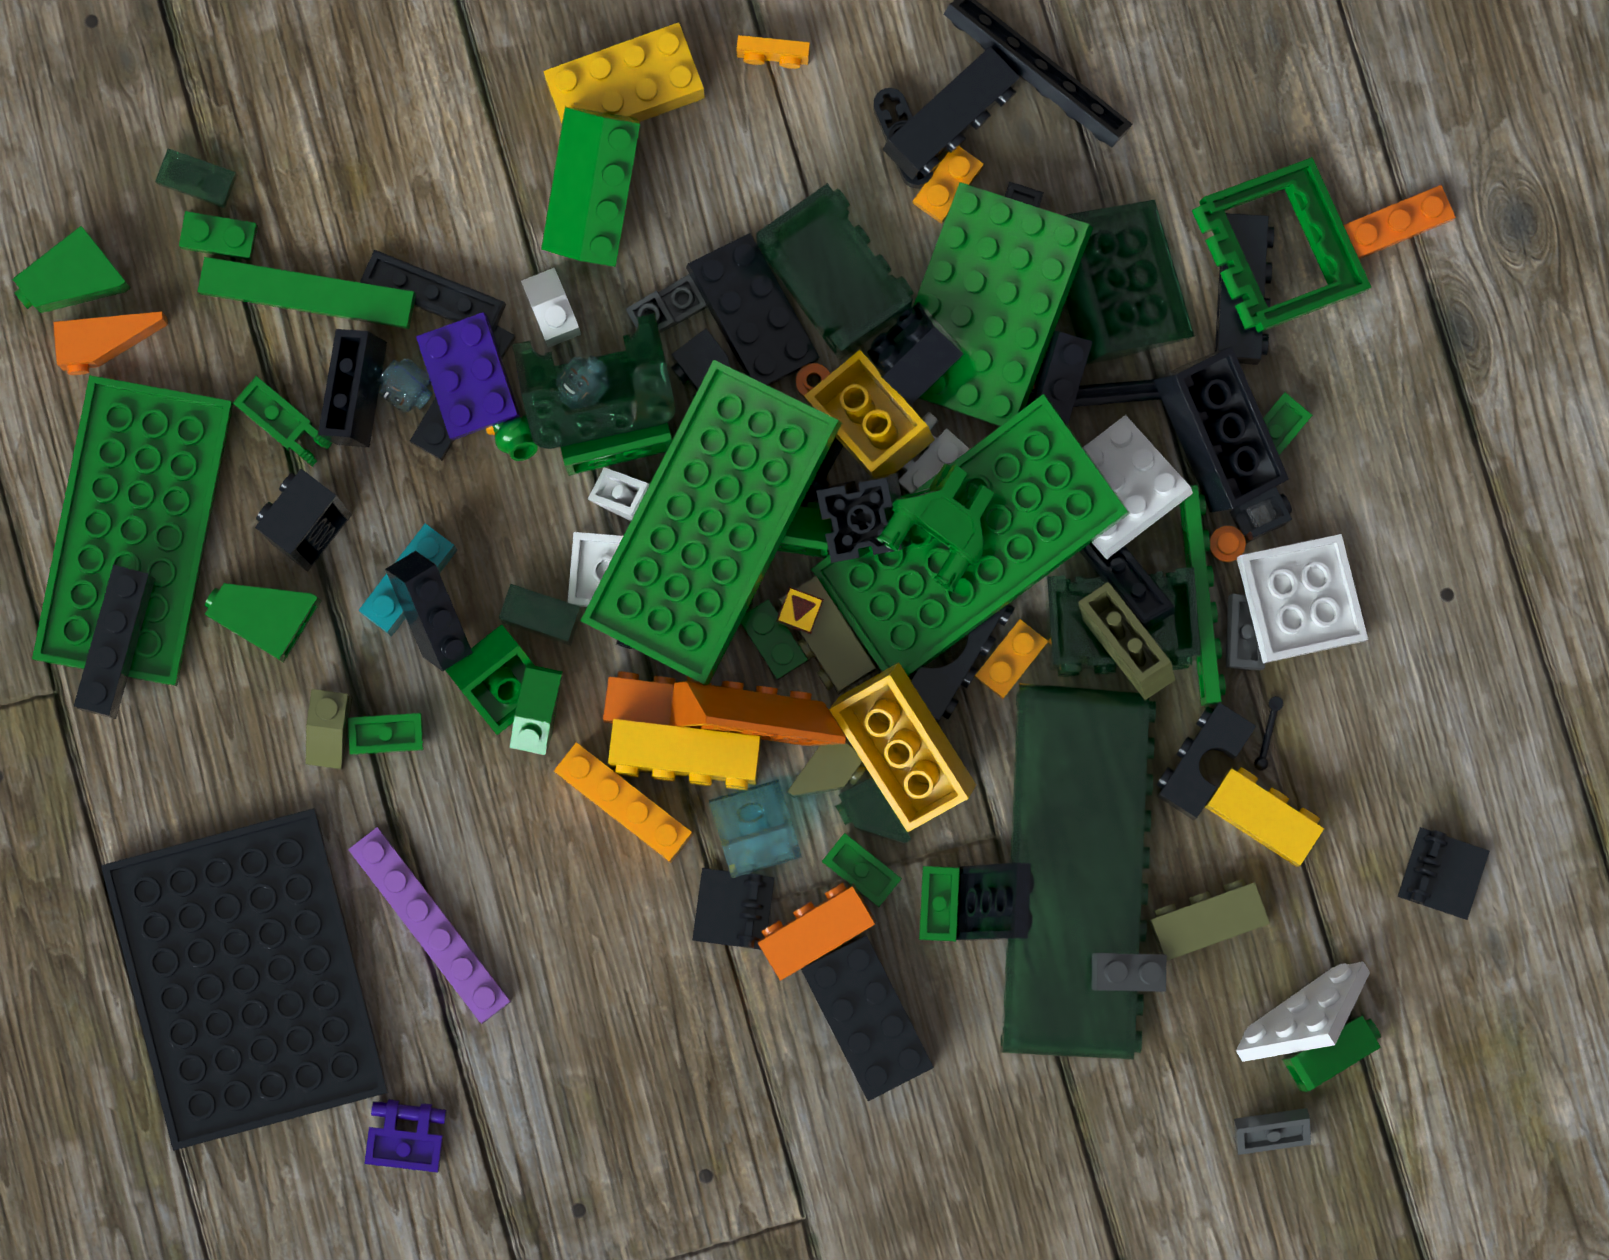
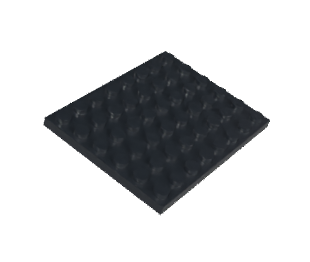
[101,808,389,1151]

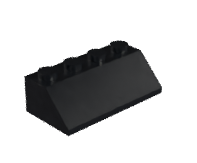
[1154,346,1289,513]

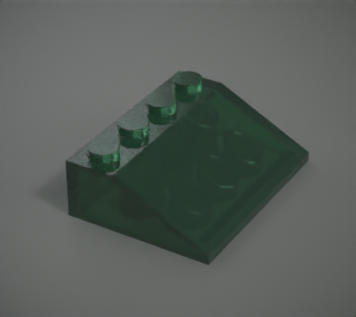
[1065,200,1195,365]

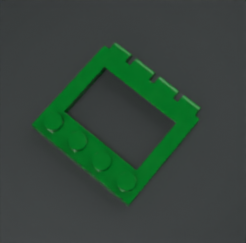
[1192,157,1372,333]

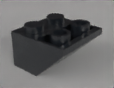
[867,301,964,405]

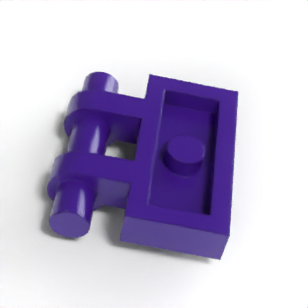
[364,1099,447,1173]

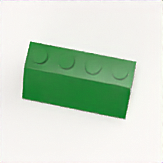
[541,106,640,267]

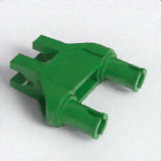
[877,464,994,592]

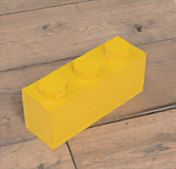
[1205,767,1324,867]

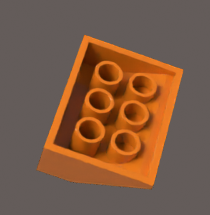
[669,676,846,746]

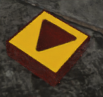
[776,587,824,635]

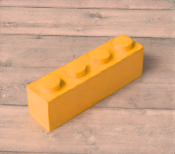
[554,742,693,863]

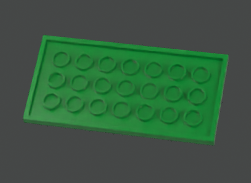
[580,360,842,685]
[32,375,233,686]
[811,394,1130,677]

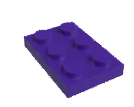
[416,312,520,440]

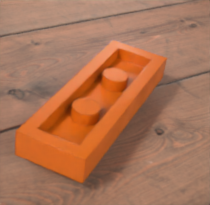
[1344,185,1456,259]

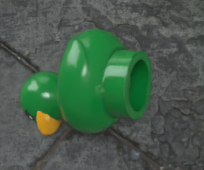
[486,415,540,461]

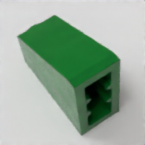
[12,226,131,313]
[205,583,322,663]
[1282,1015,1381,1092]

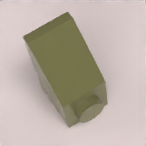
[305,689,353,769]
[787,742,867,798]

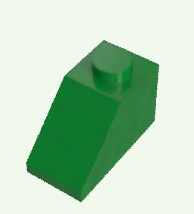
[509,664,563,755]

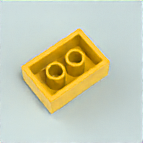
[804,350,935,477]

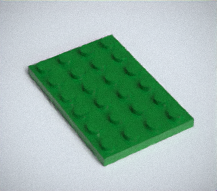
[913,182,1093,427]

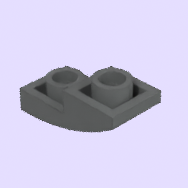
[626,274,707,340]

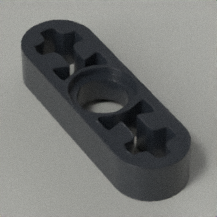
[873,88,934,189]

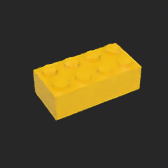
[543,22,705,124]
[829,662,976,832]
[608,719,761,790]

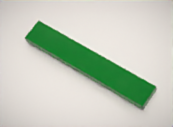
[197,257,416,329]

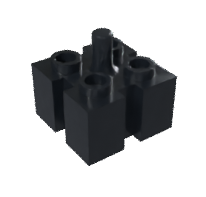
[816,473,912,563]

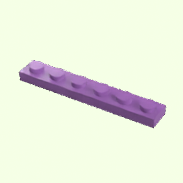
[348,827,511,1024]

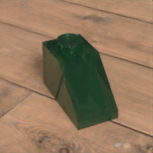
[835,777,911,845]

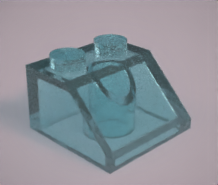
[709,779,802,878]

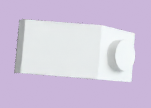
[521,268,581,348]
[588,467,650,521]

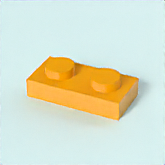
[737,35,810,69]
[913,146,984,224]
[974,619,1048,699]

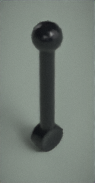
[1254,696,1283,771]

